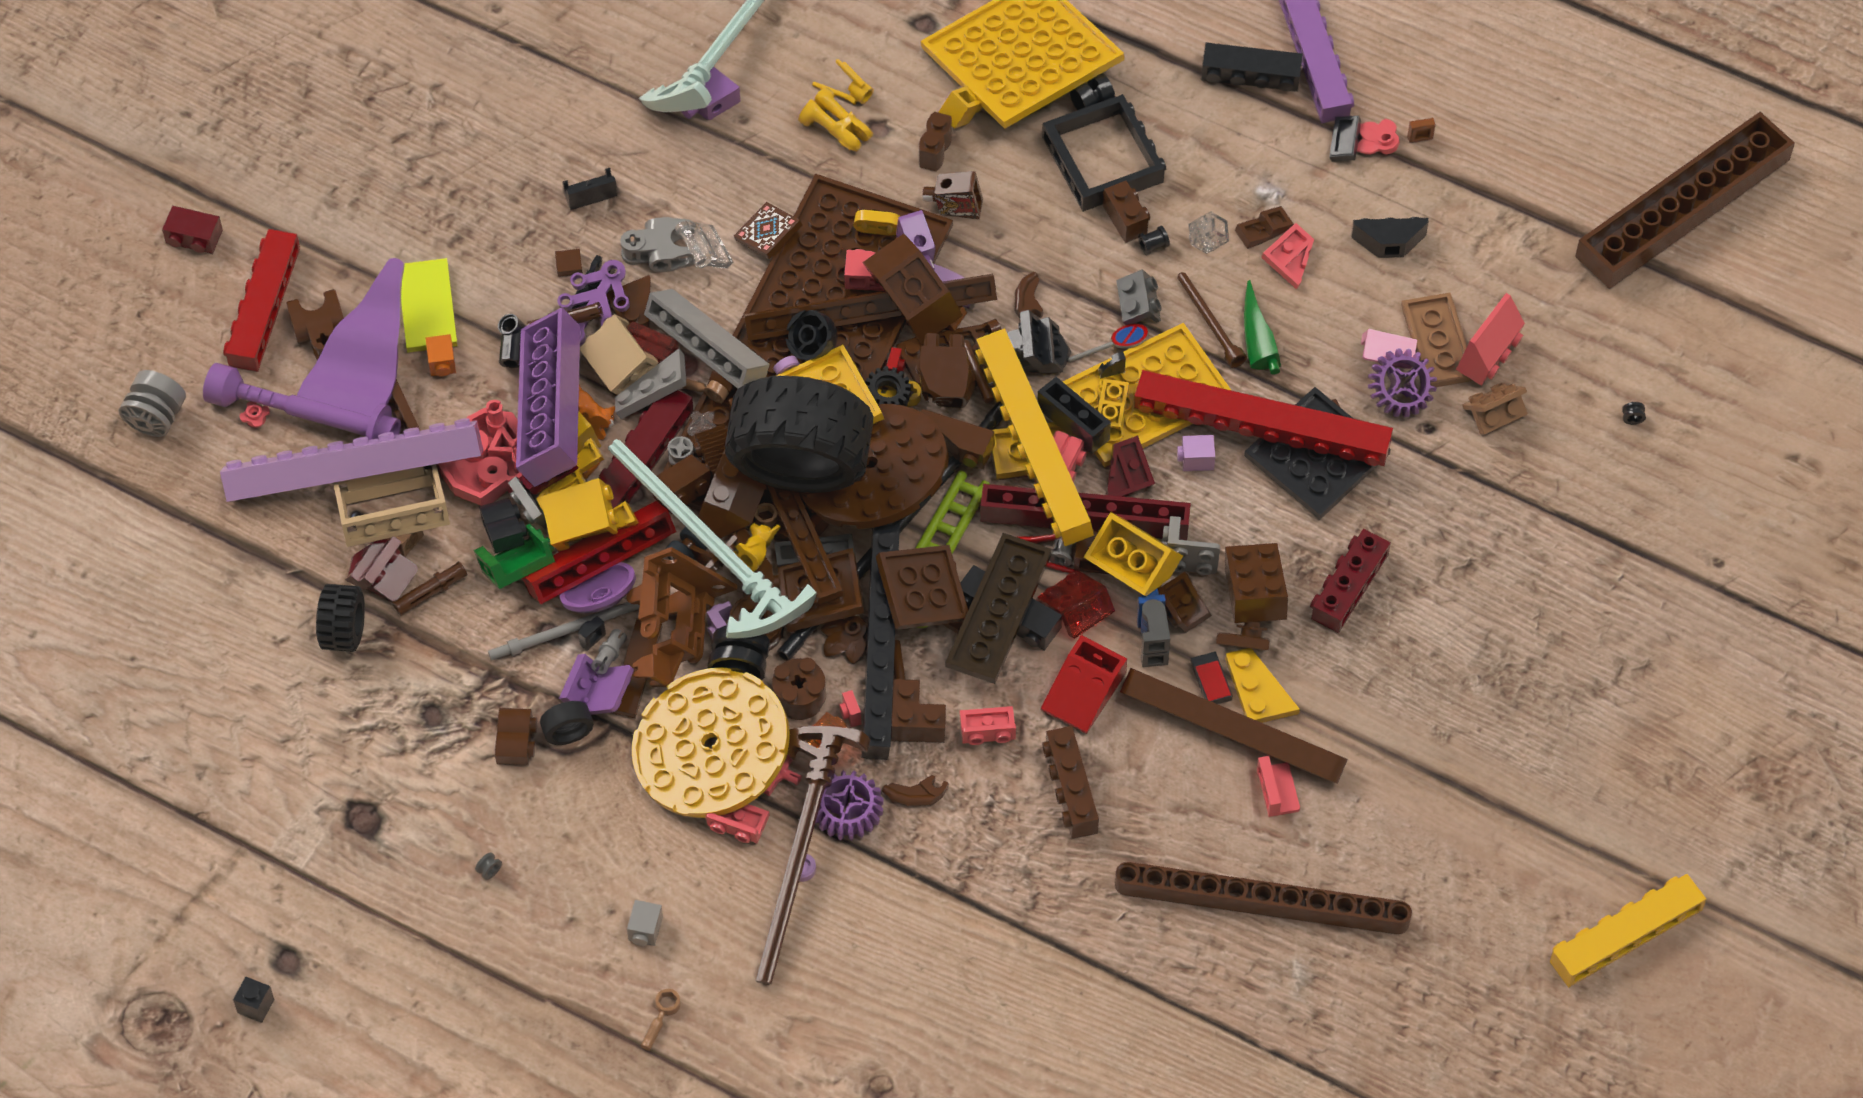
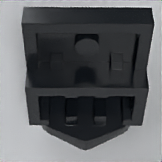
[1007,310,1071,373]

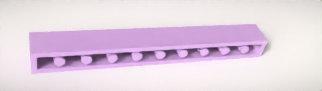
[220,418,483,502]

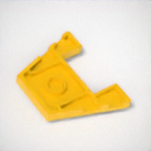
[536,438,639,542]

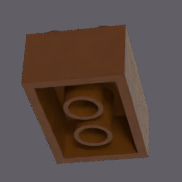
[1225,543,1288,623]

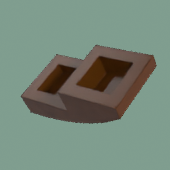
[1235,206,1294,249]

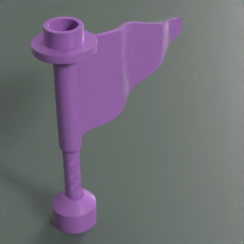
[203,258,405,440]

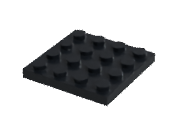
[1244,387,1391,519]

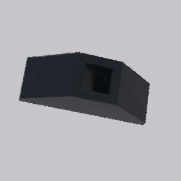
[1351,217,1429,258]

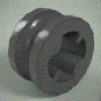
[475,852,502,880]

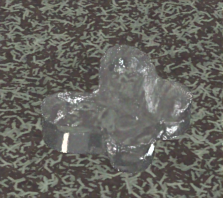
[687,411,716,436]

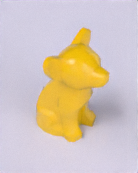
[733,523,780,572]

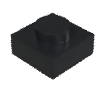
[578,616,606,651]

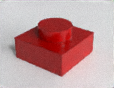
[887,347,906,374]

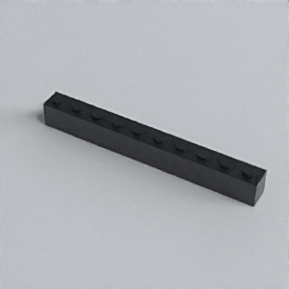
[861,520,900,760]

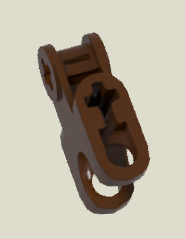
[286,289,344,360]

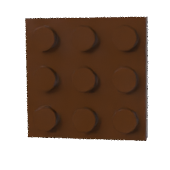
[875,545,968,630]
[777,548,865,633]

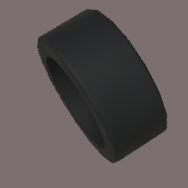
[540,701,594,745]

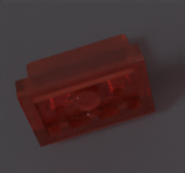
[1037,570,1115,639]

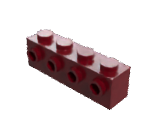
[1310,528,1391,633]

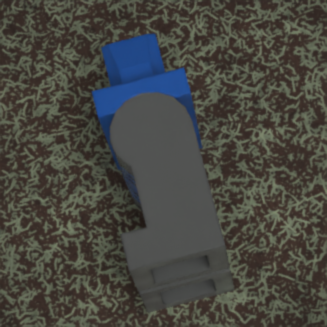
[1137,589,1170,667]

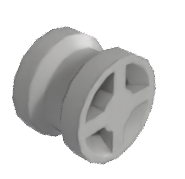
[668,436,694,466]

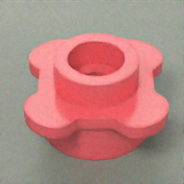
[239,401,270,428]

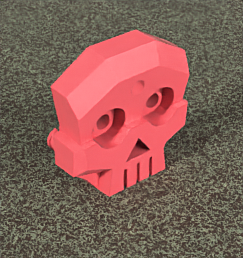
[436,400,522,506]

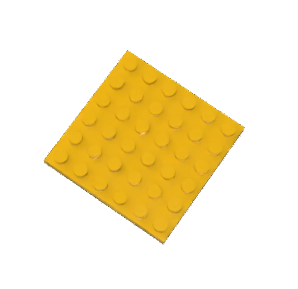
[920,0,1125,128]

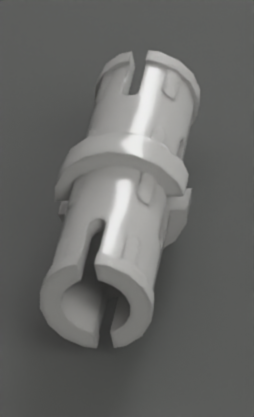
[591,629,627,674]

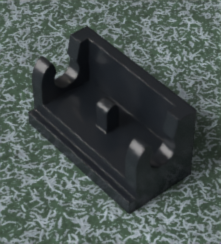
[562,167,618,210]

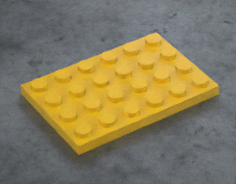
[1062,323,1231,468]

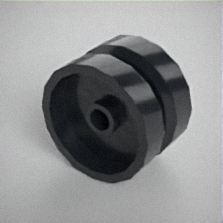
[707,626,770,680]

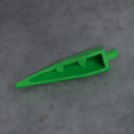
[1244,280,1281,375]

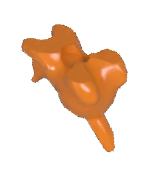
[578,385,615,440]

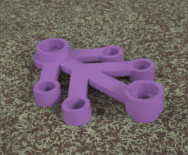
[558,260,630,346]

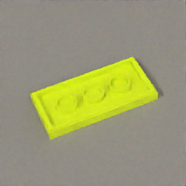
[401,258,458,353]

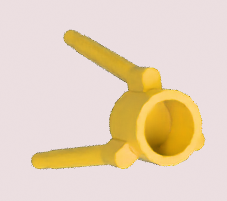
[812,59,874,105]

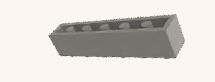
[644,289,770,389]

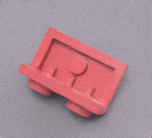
[960,706,1016,745]
[706,804,770,844]

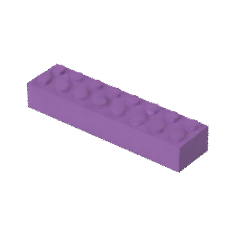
[516,307,580,487]

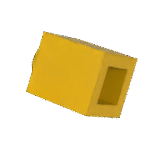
[938,86,982,129]

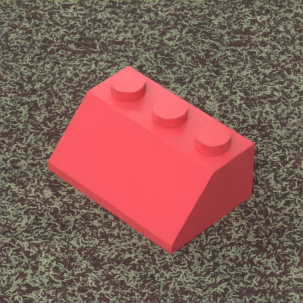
[1456,293,1525,386]

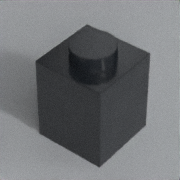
[233,976,275,1023]

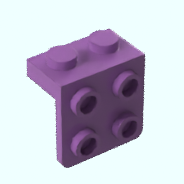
[559,654,634,715]

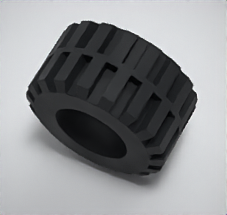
[316,584,365,652]

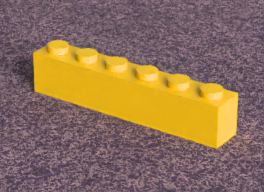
[1550,874,1706,988]

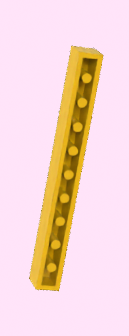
[975,328,1094,546]

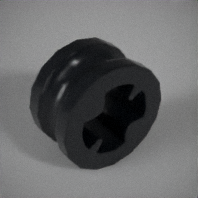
[1622,402,1646,425]

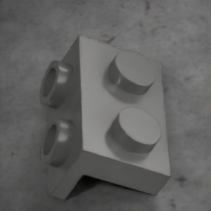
[1116,269,1162,325]

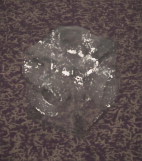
[1189,211,1229,254]

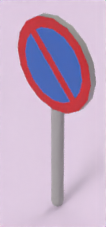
[1068,324,1149,362]

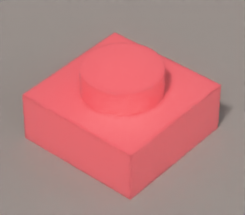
[839,690,861,728]

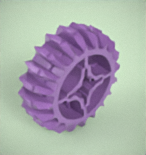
[1368,348,1437,417]
[815,770,884,841]

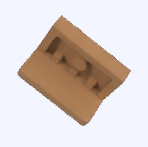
[1462,382,1528,435]

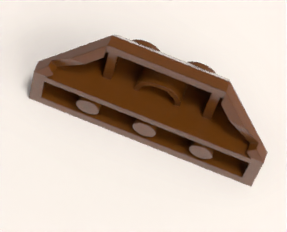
[698,448,766,539]

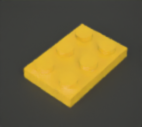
[992,422,1067,479]

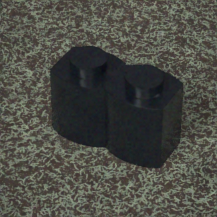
[479,498,527,553]

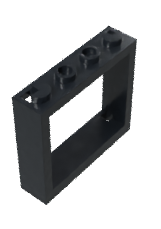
[1042,94,1167,212]

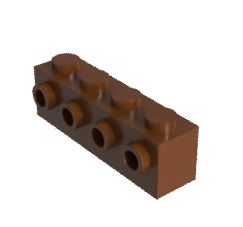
[1042,726,1099,839]

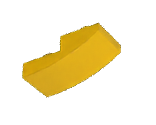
[1098,379,1129,429]

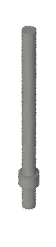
[488,602,640,661]

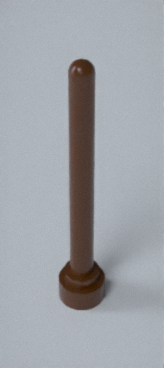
[1177,272,1247,368]

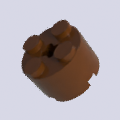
[772,658,826,720]

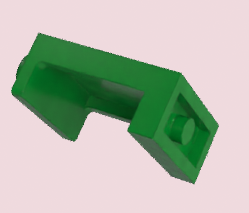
[473,524,555,589]

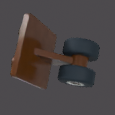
[665,526,738,572]

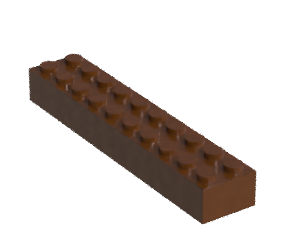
[1575,111,1795,289]

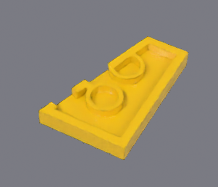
[1225,648,1300,723]

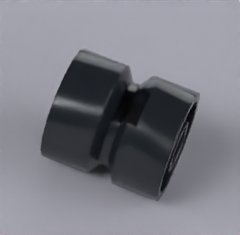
[1069,73,1115,110]

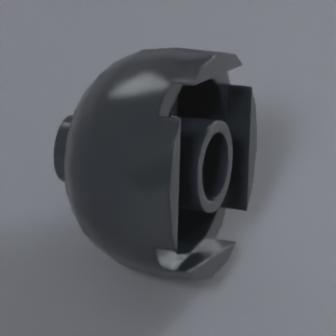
[786,310,838,361]

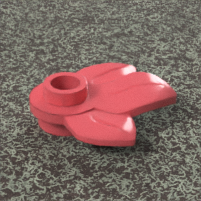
[1357,119,1399,155]

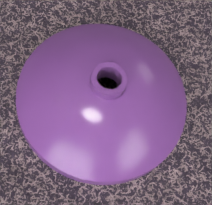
[560,562,636,613]

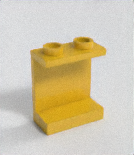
[541,478,619,551]

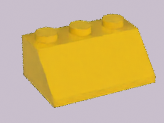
[1084,512,1183,596]

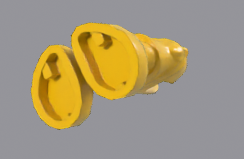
[798,88,873,152]

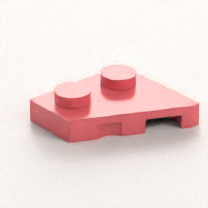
[1261,223,1314,289]

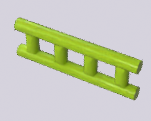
[915,471,990,554]

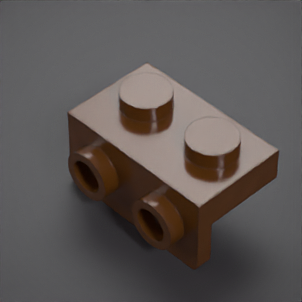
[1157,571,1212,632]

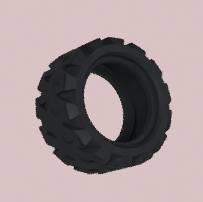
[725,375,874,493]

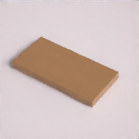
[1401,292,1473,387]

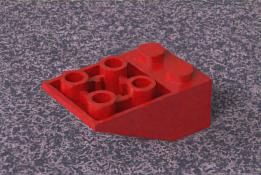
[1041,635,1127,734]

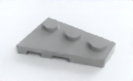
[615,349,686,419]

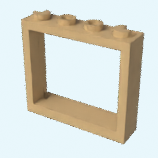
[333,464,450,547]

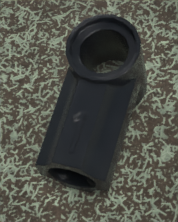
[498,314,526,369]

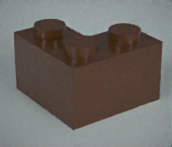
[891,679,946,743]

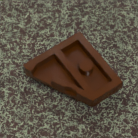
[606,275,651,334]

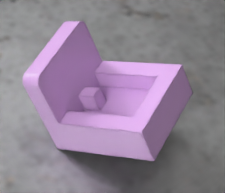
[706,601,732,638]

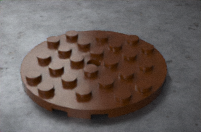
[798,404,949,529]

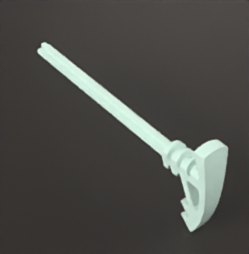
[639,0,764,112]
[608,439,817,638]

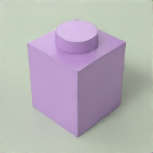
[1177,435,1215,471]

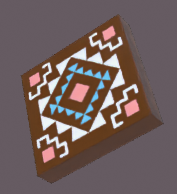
[734,202,803,260]

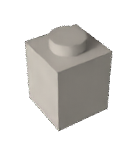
[627,900,663,946]

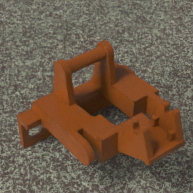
[626,547,737,687]

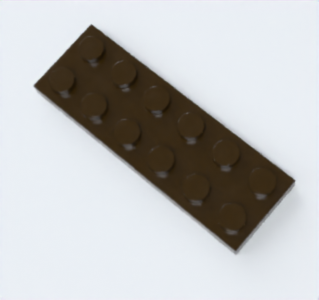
[945,533,1052,684]

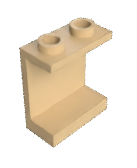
[580,314,659,395]

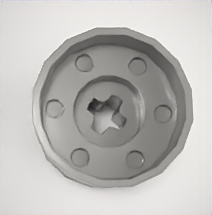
[118,370,186,437]

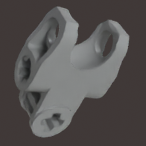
[620,217,697,272]

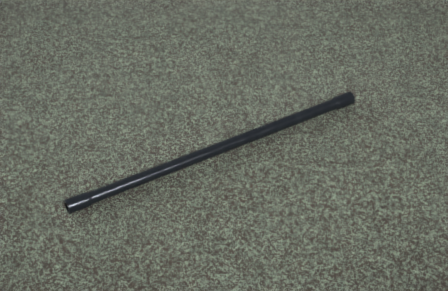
[777,401,1003,661]

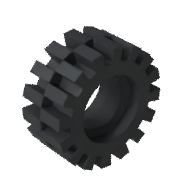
[865,366,911,406]

